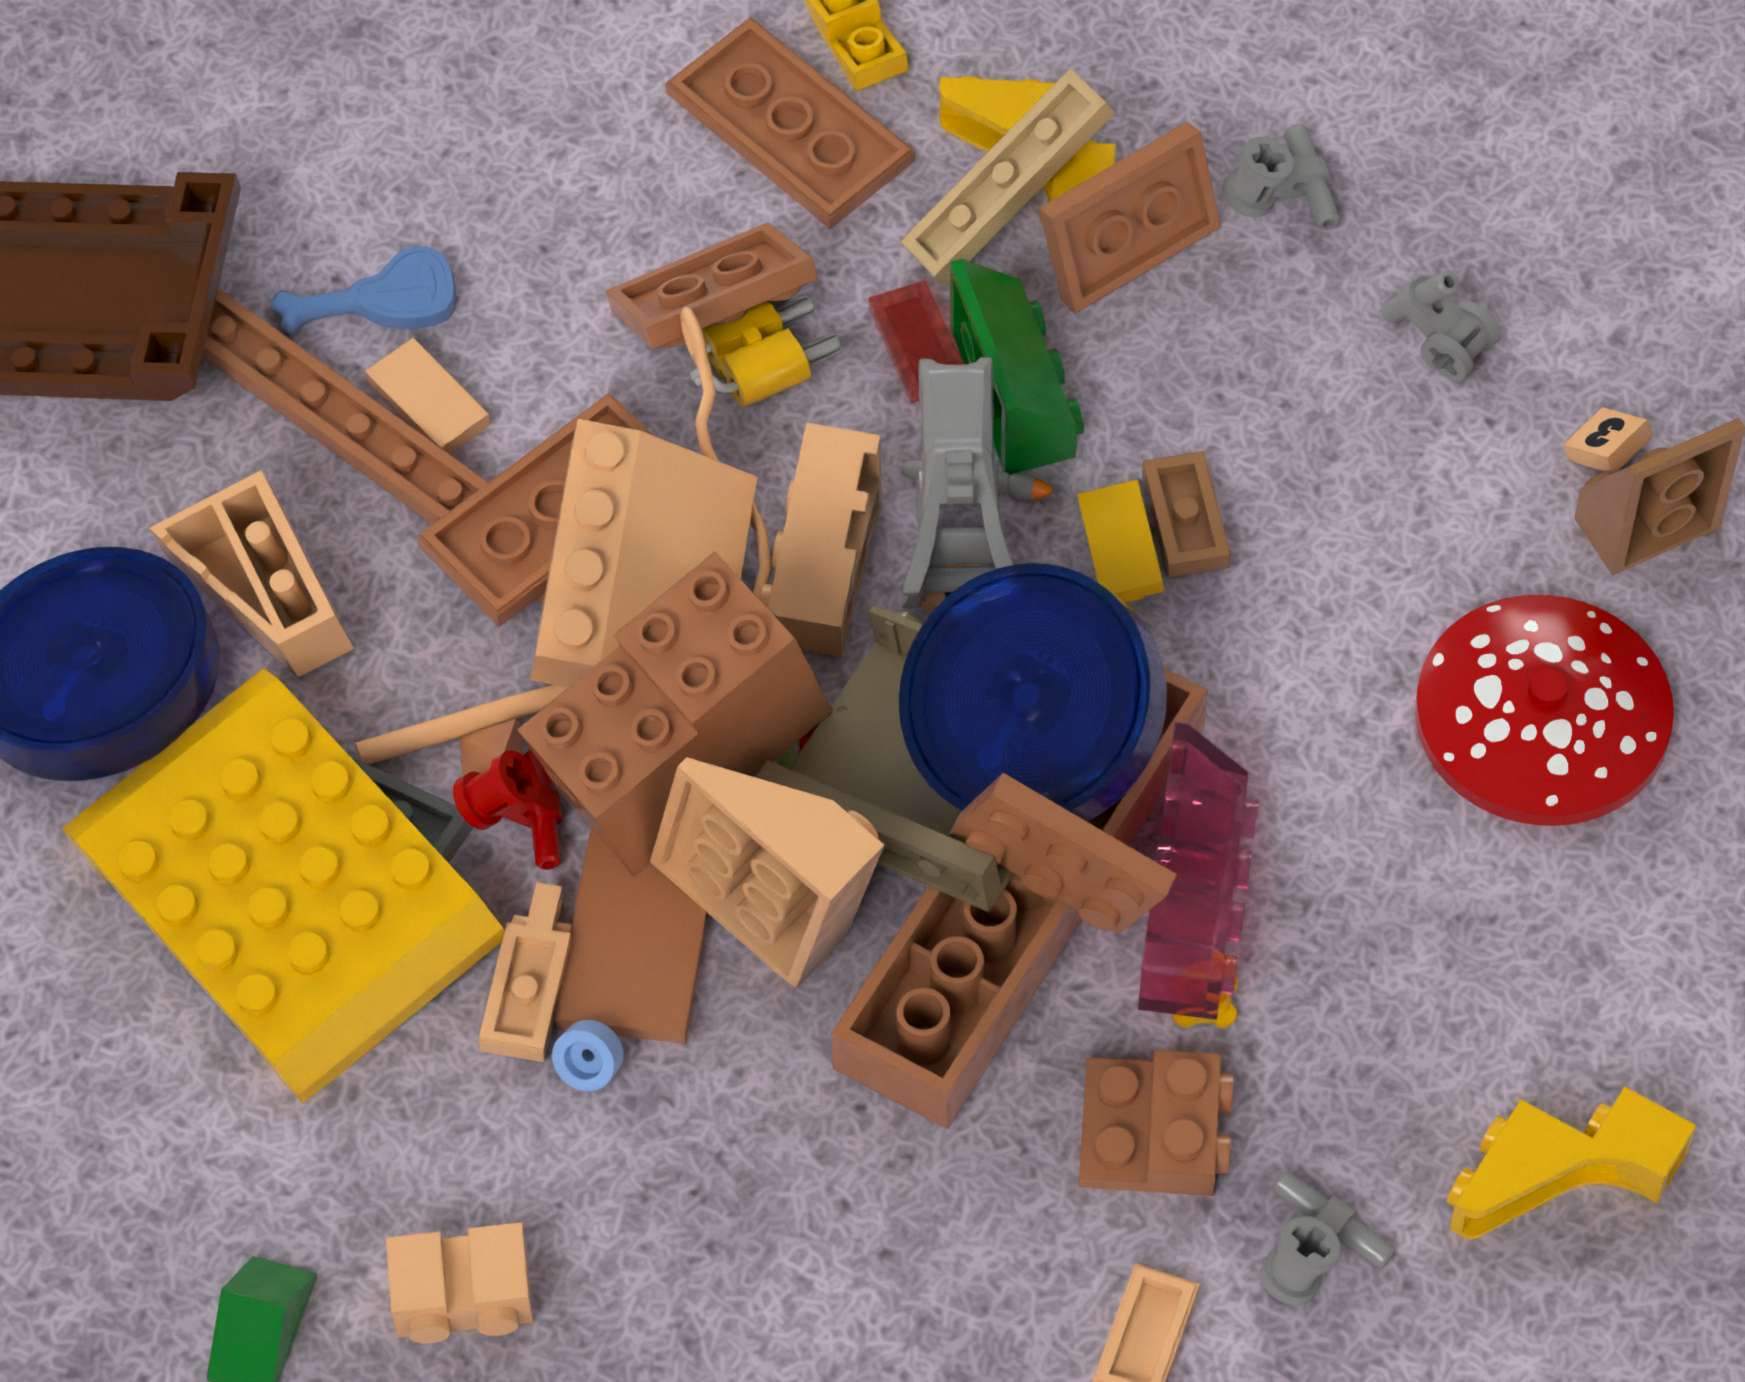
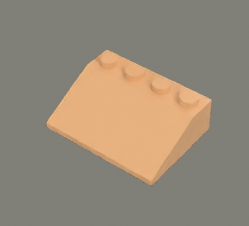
[530,419,758,687]
[650,757,884,988]

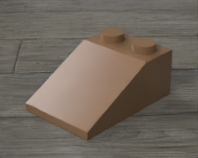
[1574,418,1745,576]

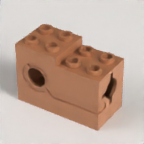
[517,551,833,877]

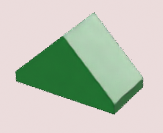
[207,1256,317,1382]

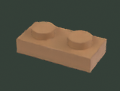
[1142,451,1231,578]

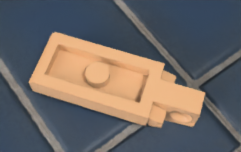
[478,882,572,1062]

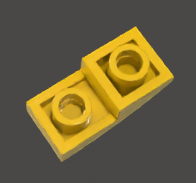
[803,0,909,91]
[1077,479,1165,606]

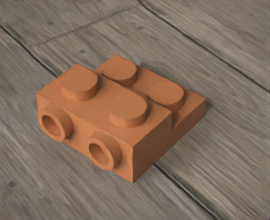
[1079,1050,1233,1196]

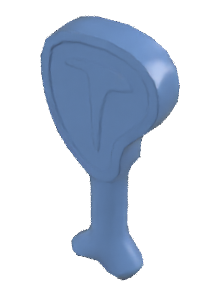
[271,246,456,337]

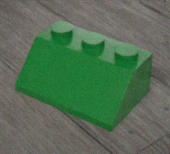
[950,259,1084,475]

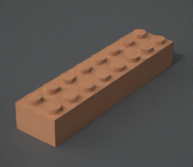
[831,634,1208,1129]

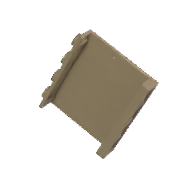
[755,605,1105,912]

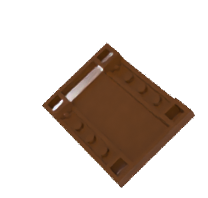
[0,172,241,401]

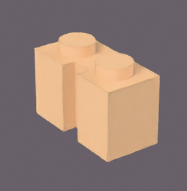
[386,1222,533,1344]

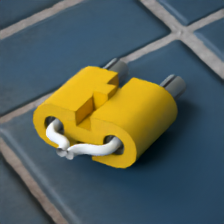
[690,295,842,408]

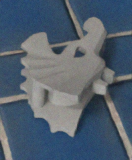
[901,357,1023,608]

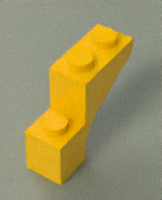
[939,76,1116,202]
[1446,1086,1697,1239]

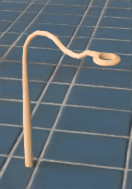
[355,306,772,765]

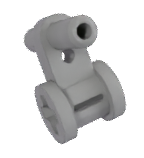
[1222,124,1340,230]
[1381,271,1501,382]
[1260,1171,1395,1305]

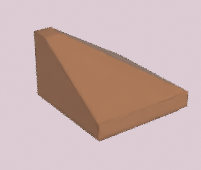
[460,719,523,776]

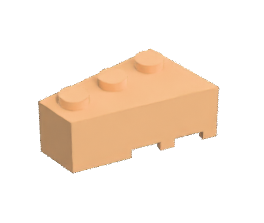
[760,422,882,657]
[149,470,354,678]

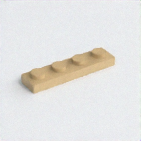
[900,68,1116,286]

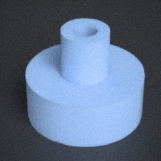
[552,1020,624,1092]

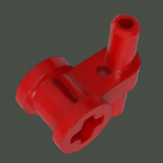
[453,750,562,870]

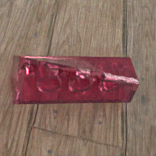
[1138,722,1259,1020]

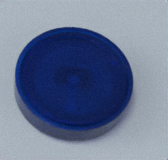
[0,547,220,781]
[899,563,1167,821]

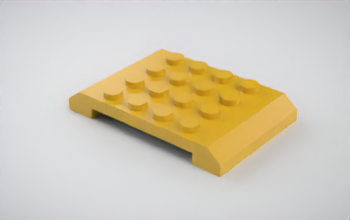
[61,668,505,1103]

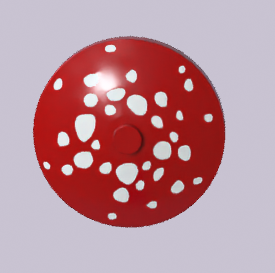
[1415,595,1674,826]

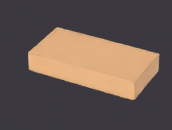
[365,338,491,454]
[1092,1263,1200,1382]

